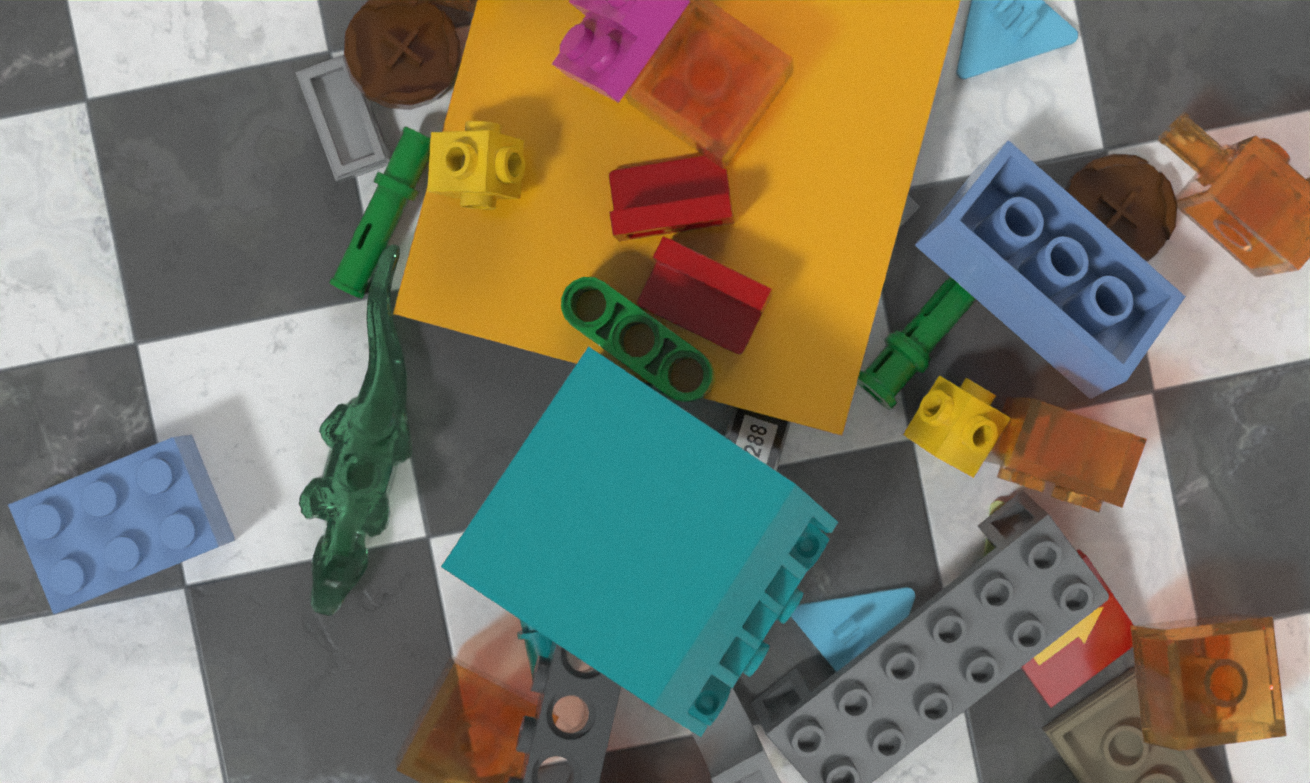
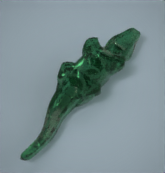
[298,244,413,616]

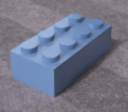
[915,140,1186,399]

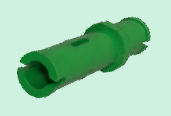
[329,126,431,299]

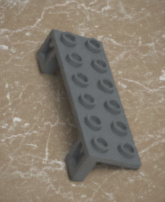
[751,490,1109,783]

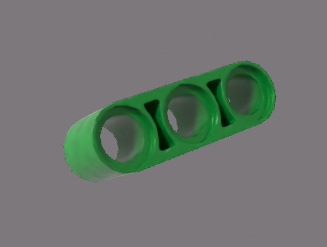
[561,277,715,402]

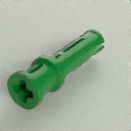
[857,277,976,410]

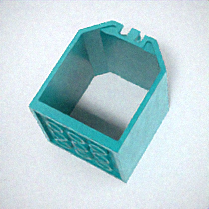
[441,346,838,737]

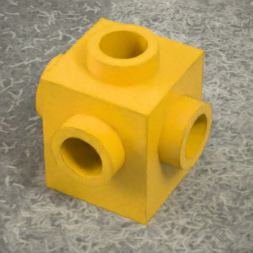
[427,121,525,210]
[903,375,1011,478]

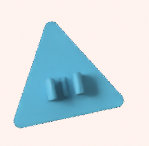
[956,0,1078,80]
[791,587,915,672]

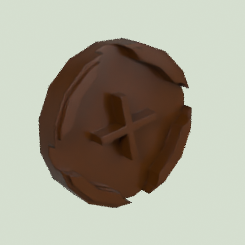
[343,0,460,110]
[1064,153,1178,262]

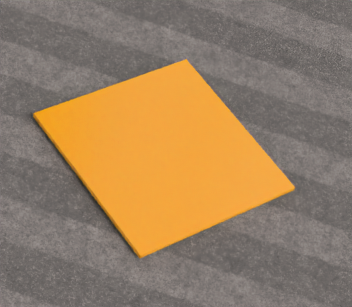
[393,0,961,436]

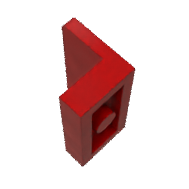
[609,153,735,242]
[637,236,773,355]

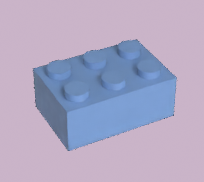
[8,435,235,614]

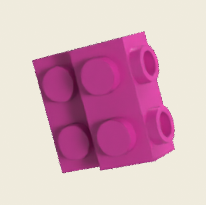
[552,0,690,103]

